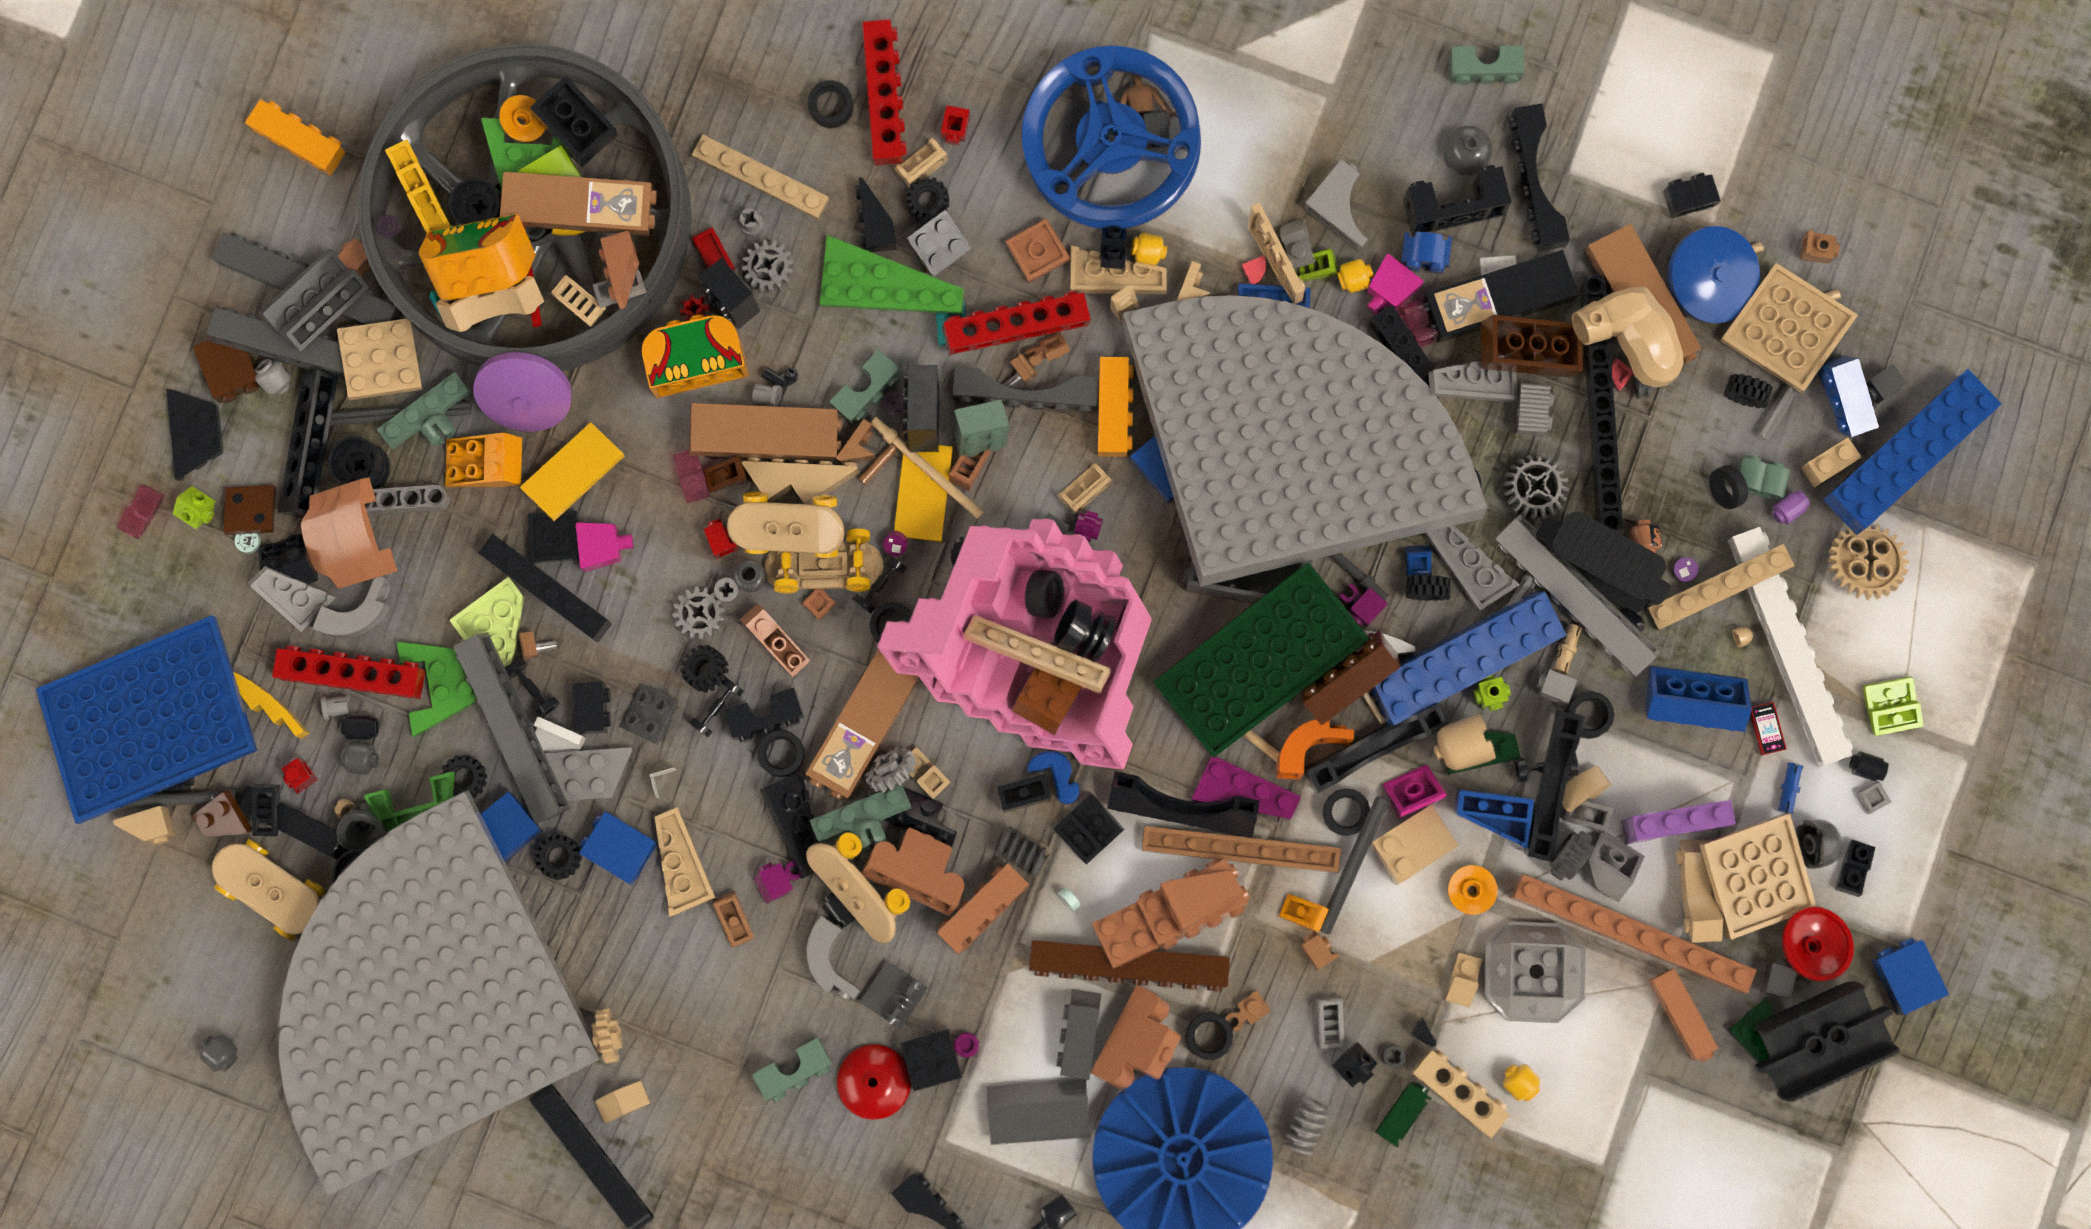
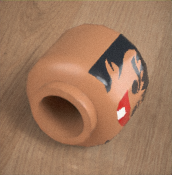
[1628,520,1662,553]

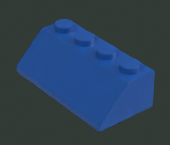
[1645,666,1752,732]

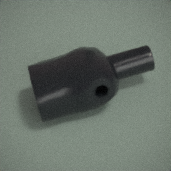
[1031,1194,1078,1229]

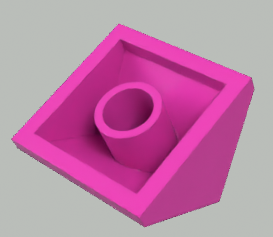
[1383,764,1447,819]

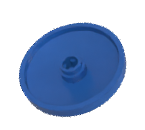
[1668,226,1760,323]

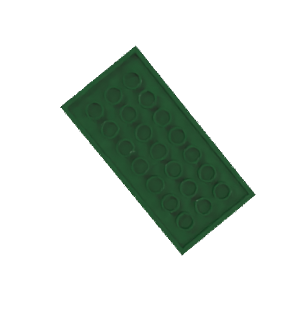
[1153,561,1370,758]

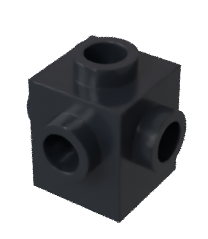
[1332,1041,1378,1088]

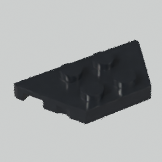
[166,389,223,481]

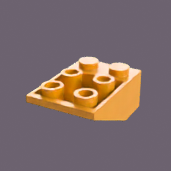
[445,433,522,487]

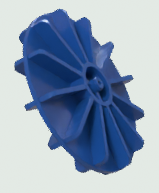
[1092,1067,1273,1229]

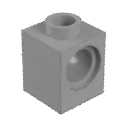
[1536,669,1577,705]

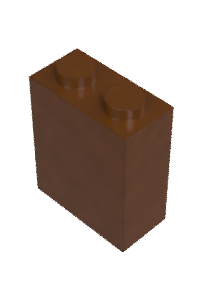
[192,340,260,404]

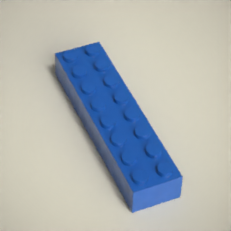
[1823,369,2002,535]
[1371,591,1566,725]

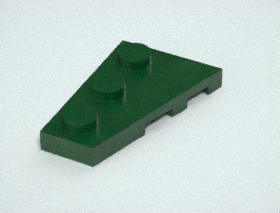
[1437,731,1521,775]
[1728,997,1774,1082]

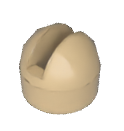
[1732,627,1753,648]
[334,799,356,819]

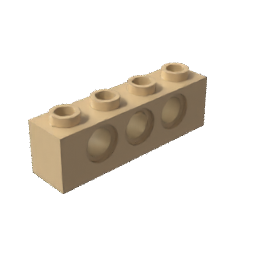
[1411,1049,1510,1138]

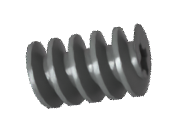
[995,826,1050,877]

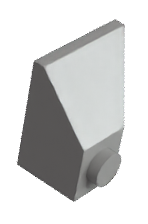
[1588,833,1645,902]

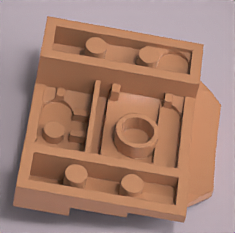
[301,477,397,589]

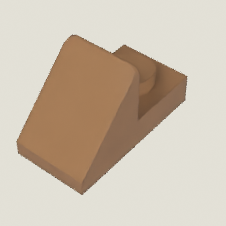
[836,419,875,465]

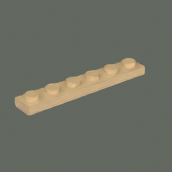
[692,135,830,220]
[1648,544,1795,630]
[964,615,1110,693]

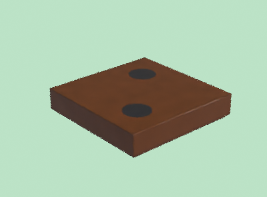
[223,485,276,535]

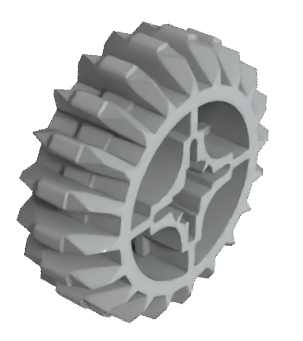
[1502,454,1569,520]

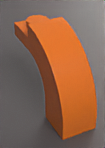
[1276,719,1354,780]

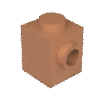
[338,238,370,277]

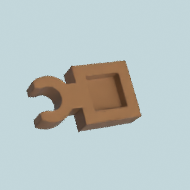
[1025,332,1070,366]
[1225,990,1271,1031]

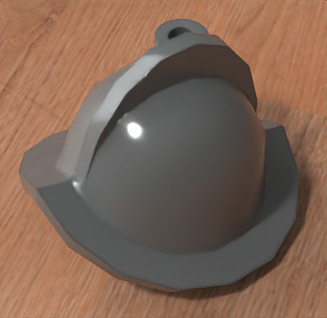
[336,803,388,850]

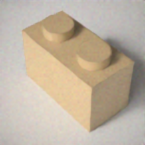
[1801,438,1862,488]

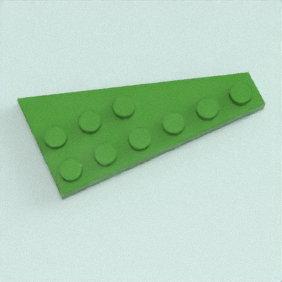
[820,235,965,314]

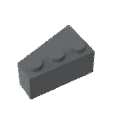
[1056,989,1101,1080]

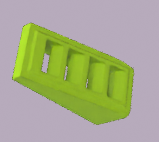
[1294,248,1339,282]

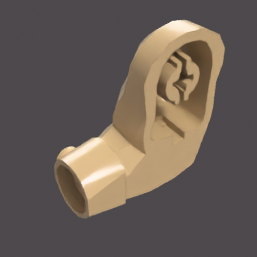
[1572,286,1684,387]

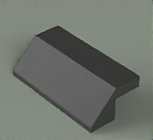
[259,249,369,352]
[987,1079,1090,1145]

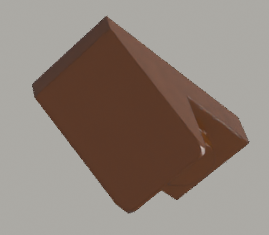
[703,456,746,493]

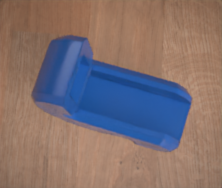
[1027,751,1079,805]

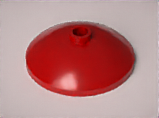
[1782,907,1854,982]
[837,1045,911,1120]

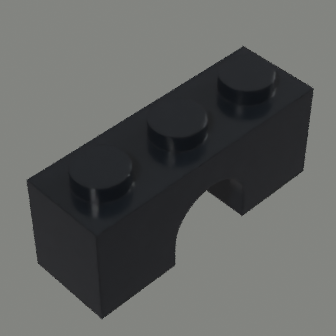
[724,687,805,743]

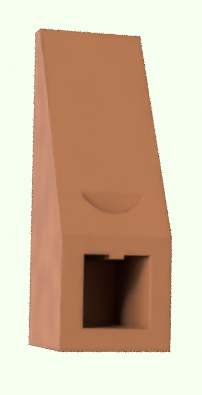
[599,230,639,309]
[740,603,810,677]

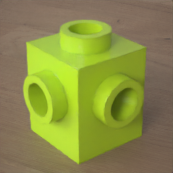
[173,486,216,529]
[1473,675,1511,712]

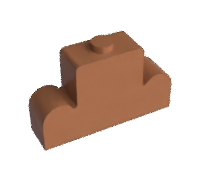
[861,828,964,916]
[1090,985,1181,1089]

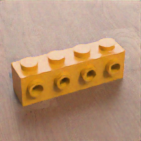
[245,99,346,176]
[1098,357,1134,457]

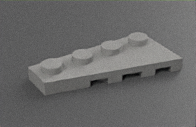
[1428,361,1519,402]
[1424,526,1520,612]

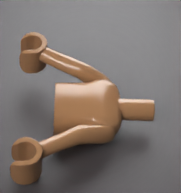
[1118,74,1179,126]

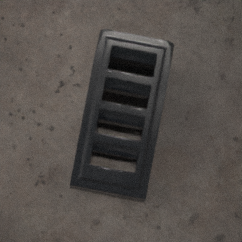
[252,784,280,836]

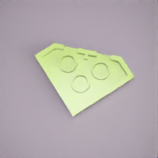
[450,577,524,669]

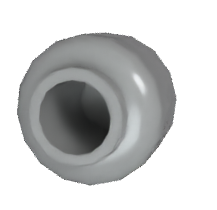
[255,359,291,395]

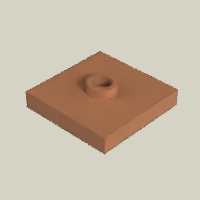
[1005,218,1070,283]

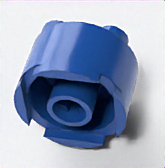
[1401,232,1452,273]

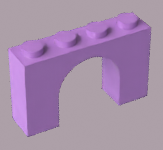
[1622,800,1736,845]

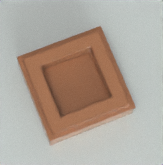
[802,589,836,621]

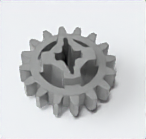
[742,240,795,293]
[672,587,726,640]
[865,746,917,793]

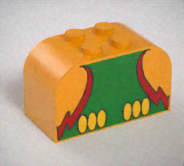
[418,214,536,300]
[642,315,750,399]

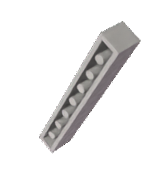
[1496,514,1661,676]

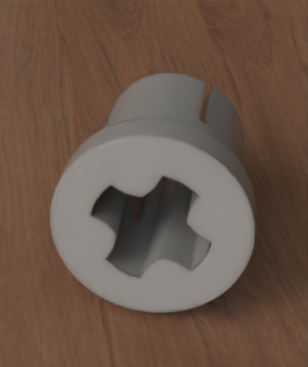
[740,208,764,236]
[752,383,782,407]
[714,578,739,603]
[321,695,349,720]

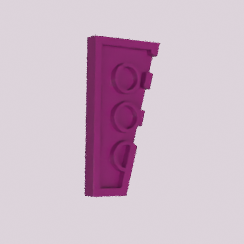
[1191,756,1301,820]

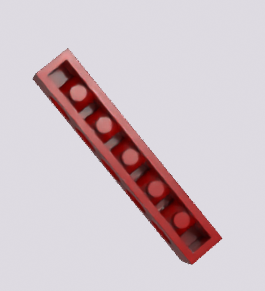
[862,19,907,166]
[942,291,1091,355]
[272,645,425,700]

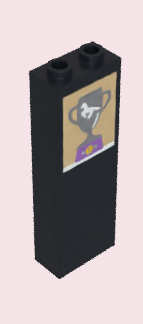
[1422,250,1579,343]

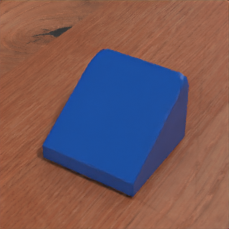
[1405,545,1432,575]

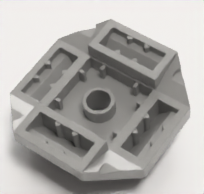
[1484,921,1586,1023]

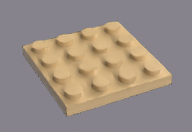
[1721,263,1858,394]
[1699,813,1817,939]

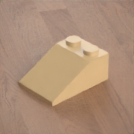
[1371,804,1459,885]

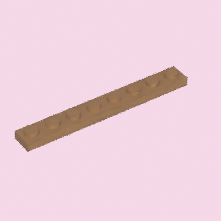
[1142,826,1341,873]

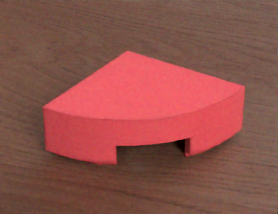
[1242,255,1266,284]
[1611,357,1634,392]

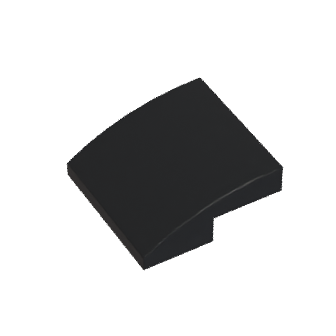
[1053,794,1125,865]

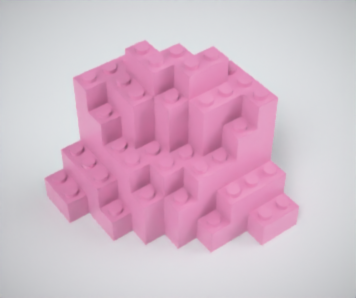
[877,518,1152,770]

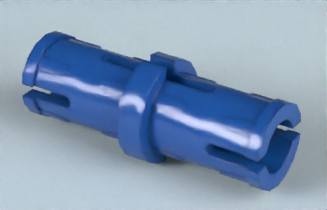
[1777,763,1803,814]

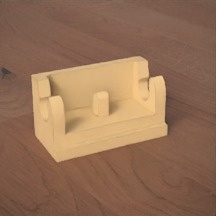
[894,138,948,188]
[1058,463,1112,515]

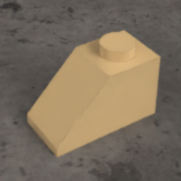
[113,806,175,845]

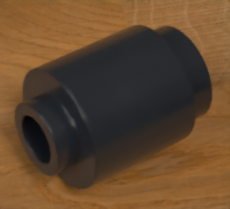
[341,715,379,740]
[1849,751,1889,782]
[822,892,855,929]

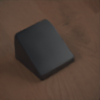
[1411,1018,1437,1047]

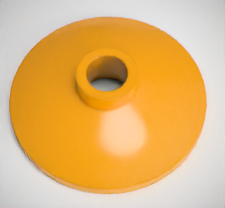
[499,95,545,142]
[1448,865,1498,915]

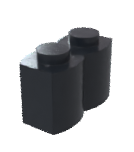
[1663,173,1721,218]

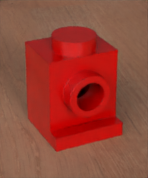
[941,105,970,145]
[704,519,739,559]
[281,758,318,794]

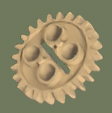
[1827,524,1909,601]

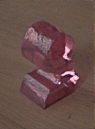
[1400,300,1438,348]

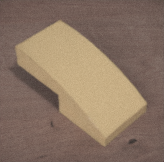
[909,747,950,799]
[1562,766,1612,813]

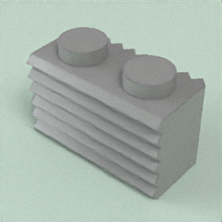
[1515,383,1554,437]

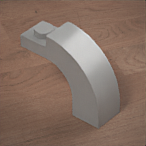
[312,576,391,638]
[807,916,861,1000]

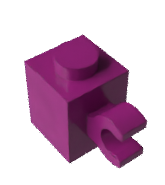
[1339,584,1388,628]
[753,861,800,904]

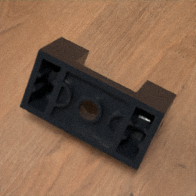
[1403,165,1512,236]

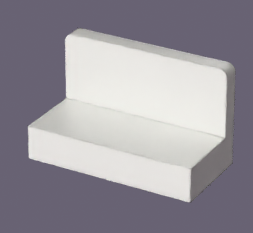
[534,717,586,753]

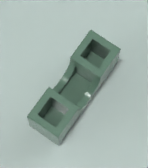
[1449,45,1524,85]
[829,349,901,426]
[752,1038,833,1103]

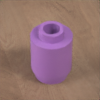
[1772,490,1810,525]

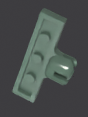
[377,372,471,450]
[810,785,911,852]

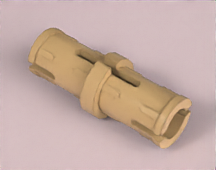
[1552,624,1582,675]

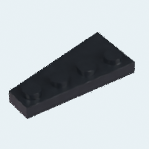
[760,770,818,879]

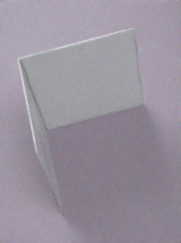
[650,768,677,799]

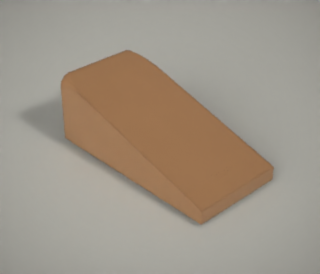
[712,891,755,948]

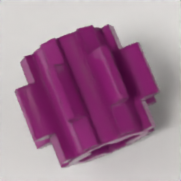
[1074,510,1103,542]

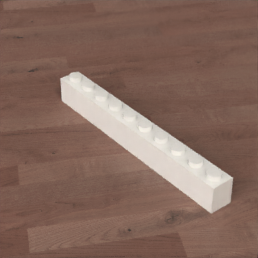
[1728,527,1853,767]

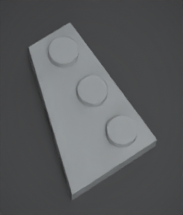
[248,566,336,632]

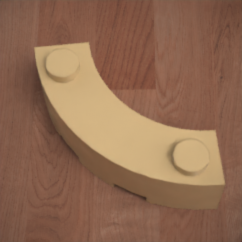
[435,276,544,332]
[1675,839,1723,943]

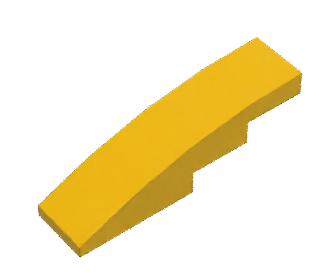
[385,139,451,233]
[233,671,310,739]

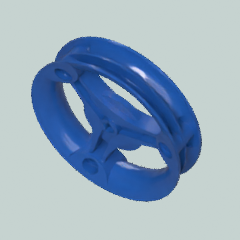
[1022,46,1201,229]

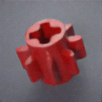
[679,294,710,321]

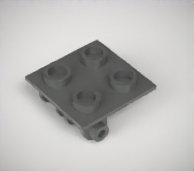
[620,683,679,745]
[860,961,928,1029]

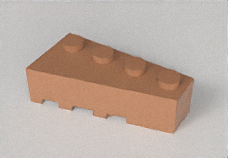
[937,863,1030,955]

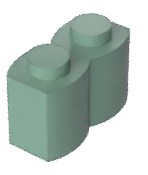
[1737,455,1790,501]

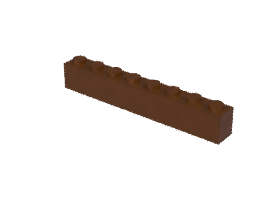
[1029,940,1230,992]

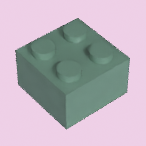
[952,400,1009,457]

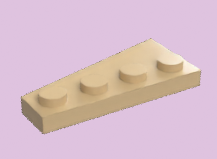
[1248,202,1305,304]
[1071,246,1167,294]
[655,807,716,917]

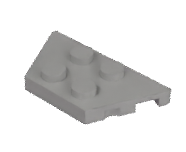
[545,747,633,801]

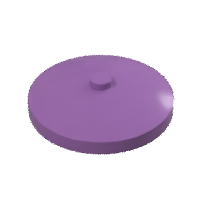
[473,352,572,432]

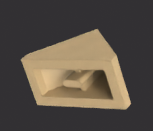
[595,1081,651,1124]

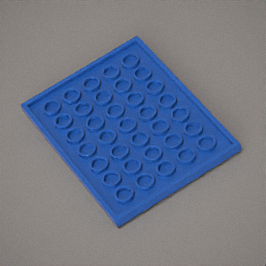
[36,615,258,824]

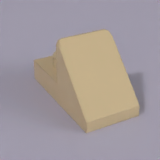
[1177,261,1211,301]
[1445,953,1483,1007]

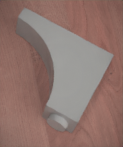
[1304,160,1368,253]

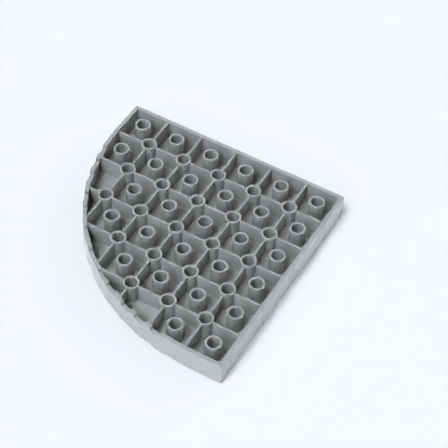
[1122,296,1488,587]
[279,790,602,1195]

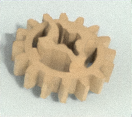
[592,1008,623,1064]

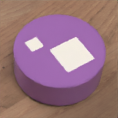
[1672,558,1698,583]

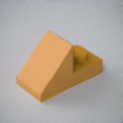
[1279,894,1329,932]

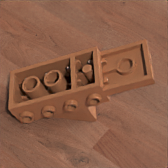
[1092,859,1250,969]

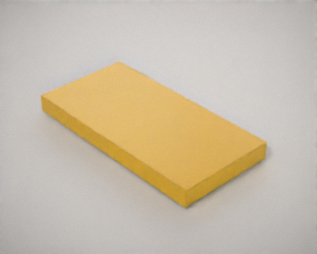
[520,422,625,521]
[894,443,953,542]

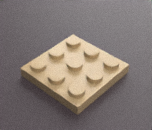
[337,319,422,400]

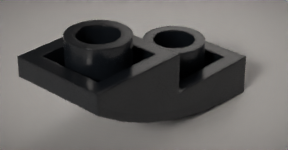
[1100,226,1126,269]
[1835,839,1875,897]

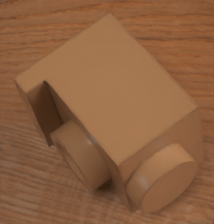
[1800,230,1840,264]
[1300,930,1339,971]

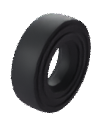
[1709,465,1748,509]

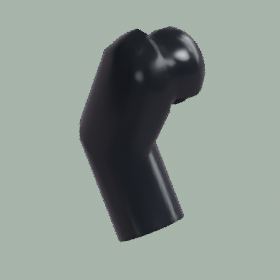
[761,367,798,387]
[1619,609,1644,632]

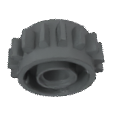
[1549,830,1594,881]

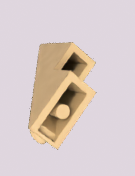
[742,457,860,505]

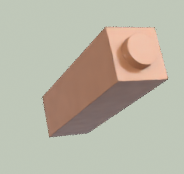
[1648,968,1719,1062]

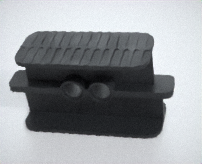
[1536,511,1670,613]
[1754,981,1900,1102]

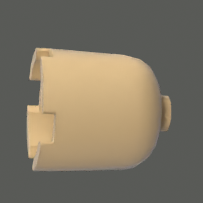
[1433,714,1496,770]

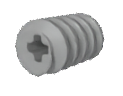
[1285,1097,1330,1155]

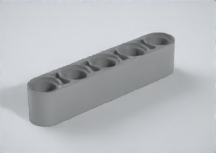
[366,485,450,516]

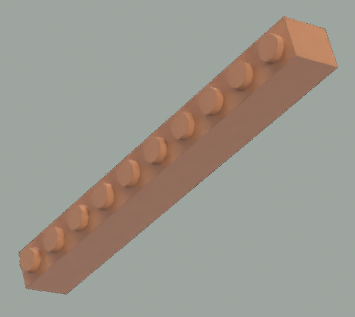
[1510,874,1757,994]

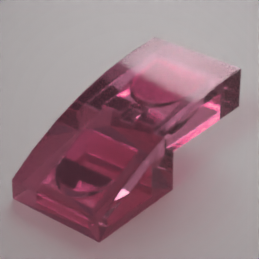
[673,450,710,504]
[117,484,165,539]

